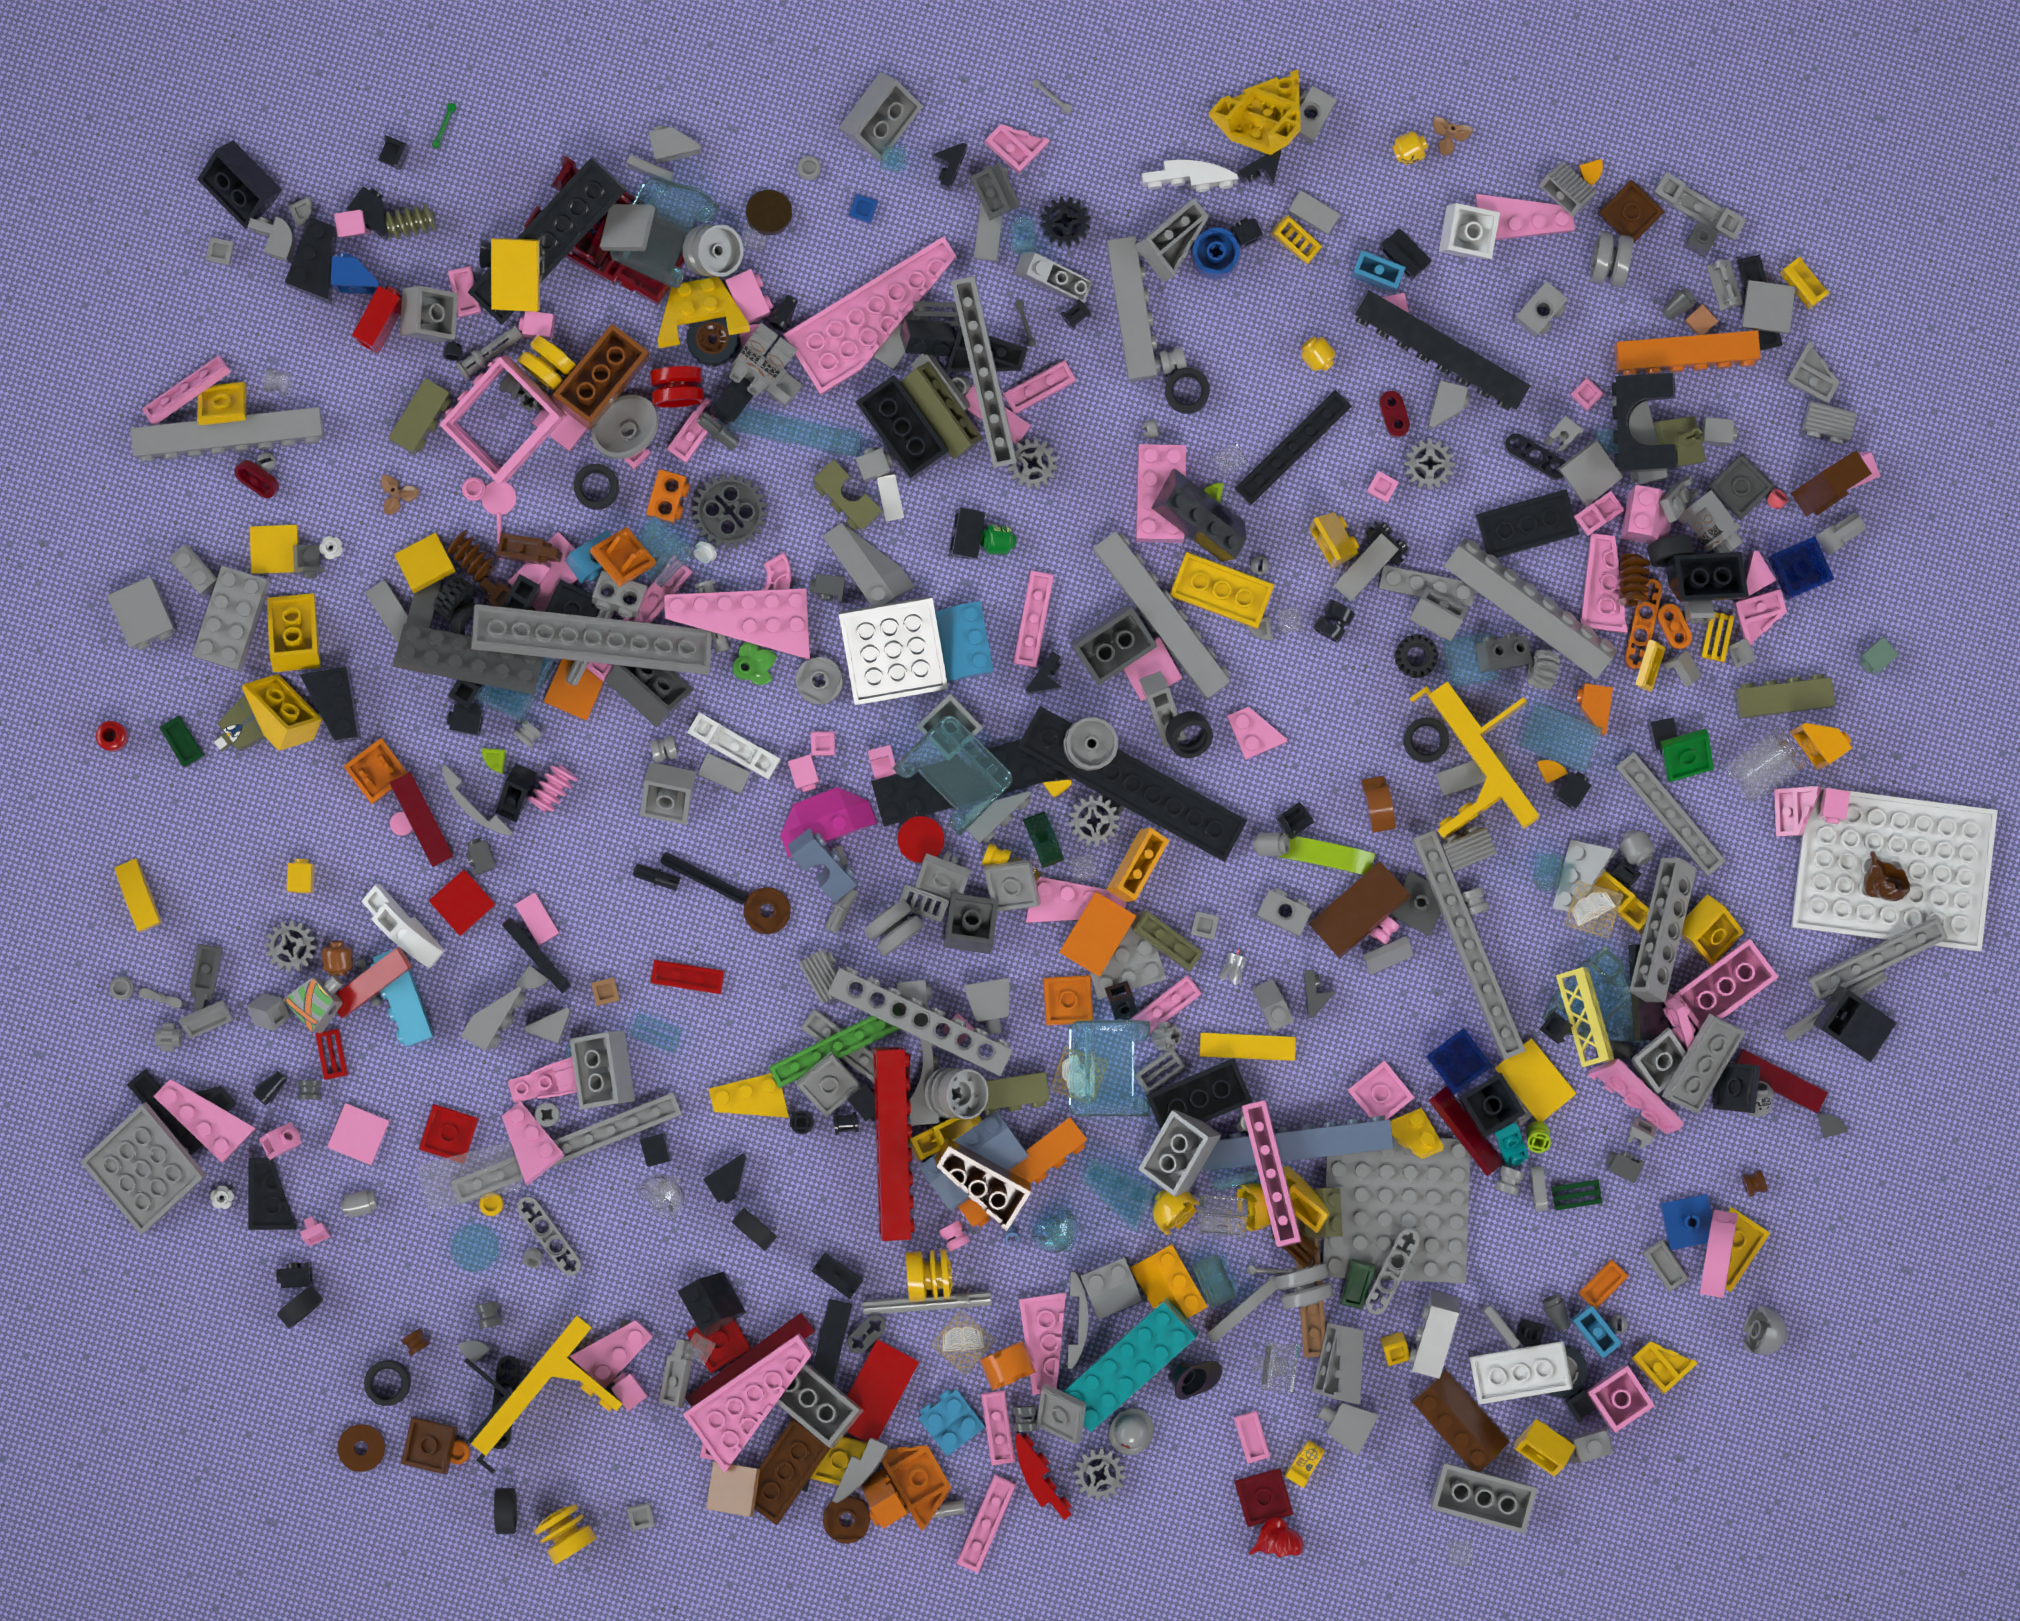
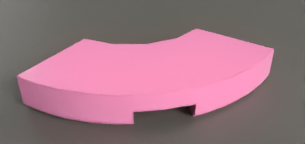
[763,552,791,590]

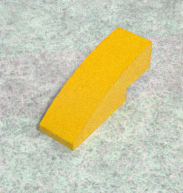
[114,858,163,933]
[1592,871,1649,935]
[908,1115,982,1162]
[1283,1165,1330,1233]

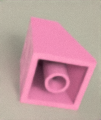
[1620,485,1672,544]

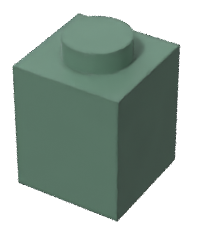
[1858,637,1899,676]

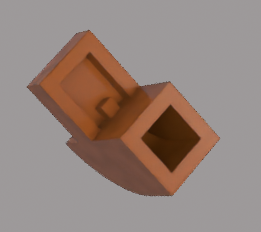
[1361,775,1396,833]

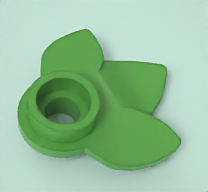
[732,642,777,685]

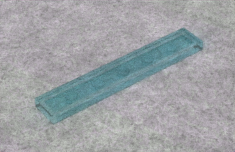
[720,409,863,458]

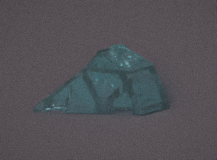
[1542,946,1643,1044]

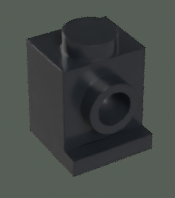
[1230,218,1263,250]
[1105,981,1138,1021]
[276,1262,313,1288]

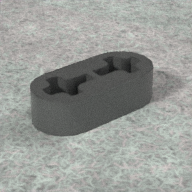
[847,1315,886,1353]

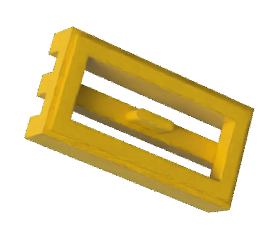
[1701,612,1734,663]
[1635,640,1666,692]

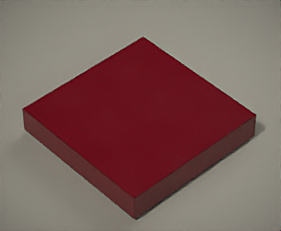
[1234,1468,1293,1528]

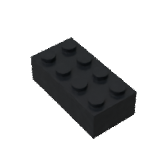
[855,375,949,483]
[1145,1058,1253,1130]

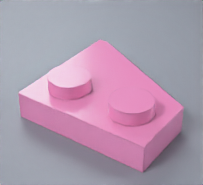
[984,124,1050,174]
[1734,589,1787,645]

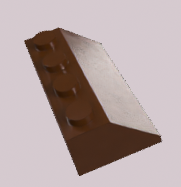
[1410,1369,1510,1472]

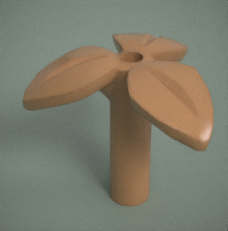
[1433,116,1473,156]
[381,474,420,515]

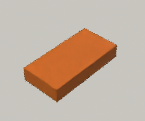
[1578,1259,1629,1310]

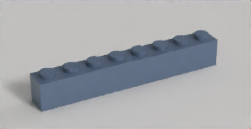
[1202,1116,1394,1171]

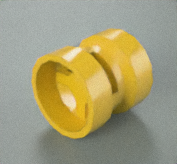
[981,843,1012,866]

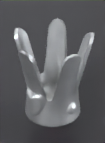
[1218,949,1246,985]

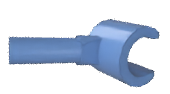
[1005,1226,1020,1246]

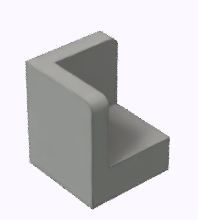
[766,368,802,408]
[247,993,290,1031]

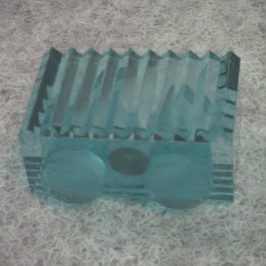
[1191,1253,1239,1309]

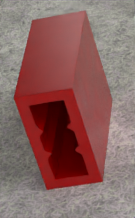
[352,286,402,355]

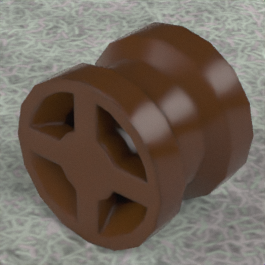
[1741,1169,1768,1198]
[400,1328,431,1357]

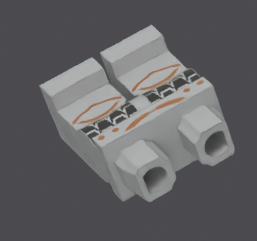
[729,323,797,397]
[1678,490,1744,553]

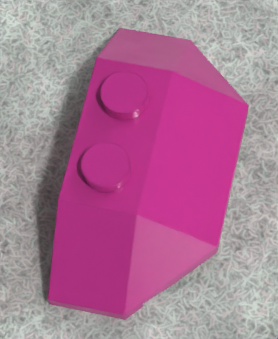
[780,787,877,858]

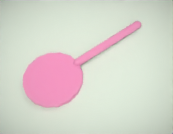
[481,481,517,560]

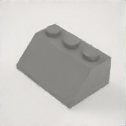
[839,72,923,162]
[569,1031,635,1110]
[1138,1110,1221,1197]

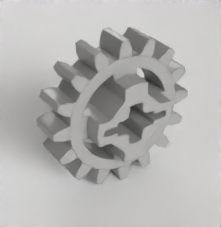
[1007,438,1058,490]
[1403,438,1455,491]
[1069,795,1120,846]
[264,921,318,972]
[1074,1448,1126,1501]

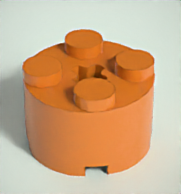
[980,1341,1036,1390]

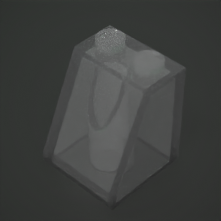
[1726,725,1808,803]

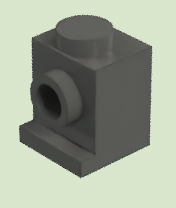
[810,574,846,603]
[466,838,498,876]
[1605,1151,1645,1183]

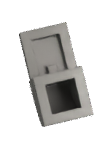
[248,216,296,263]

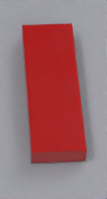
[650,960,725,994]

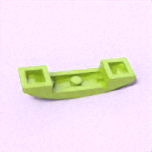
[1277,834,1375,875]

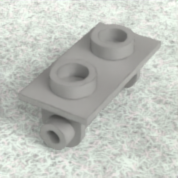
[1706,259,1743,311]

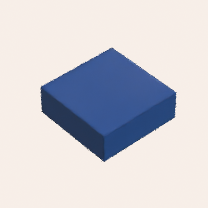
[848,194,879,225]

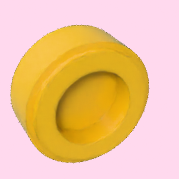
[479,1192,504,1216]

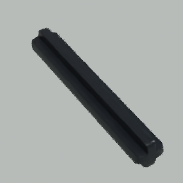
[660,852,748,904]

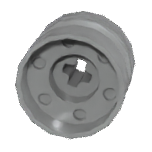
[925,1068,988,1119]

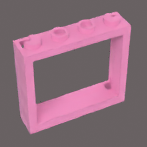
[439,355,567,484]

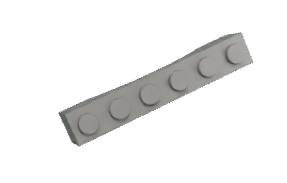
[897,980,942,1126]

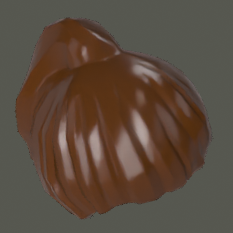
[1864,851,1911,901]

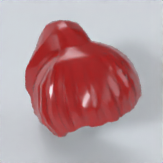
[1248,1517,1304,1558]

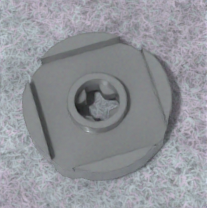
[796,657,843,705]

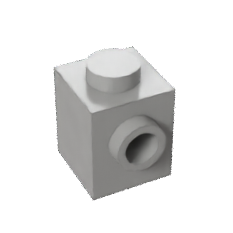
[856,447,893,483]

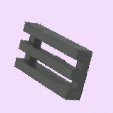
[913,301,960,326]

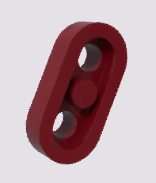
[1379,391,1410,438]
[234,460,279,498]

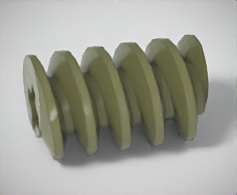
[385,203,437,240]

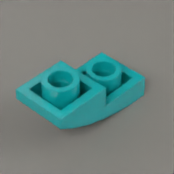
[1494,1122,1529,1168]

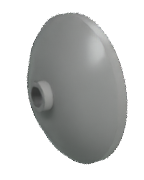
[591,395,659,459]

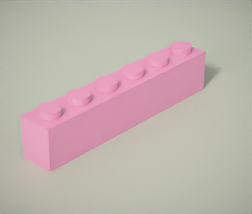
[1242,1100,1302,1248]

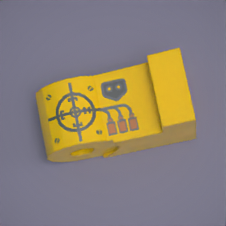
[1284,1440,1325,1488]

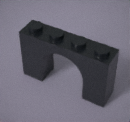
[1612,373,1678,473]

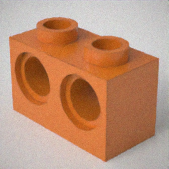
[646,469,690,525]

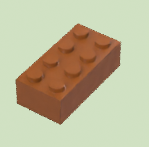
[553,324,649,431]

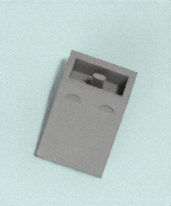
[461,987,527,1052]

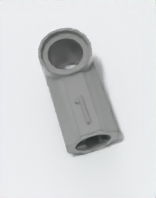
[1815,512,1866,556]

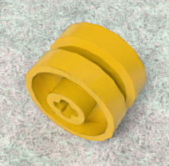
[517,335,577,392]

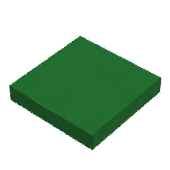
[1660,728,1714,783]

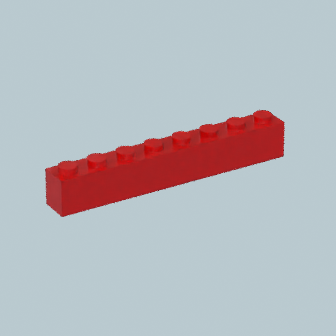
[873,1046,915,1241]

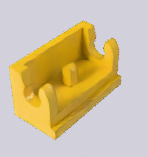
[1779,256,1830,310]

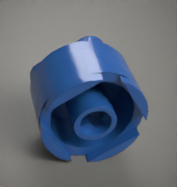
[1192,227,1240,279]

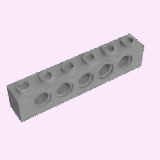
[1629,858,1697,1002]

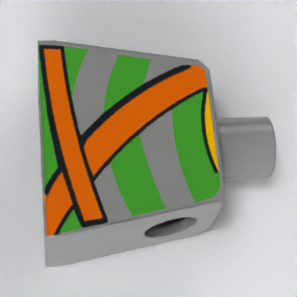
[283,975,343,1033]

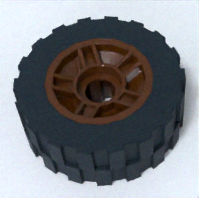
[686,317,739,367]

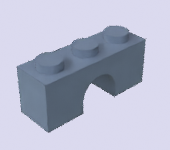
[787,828,857,903]

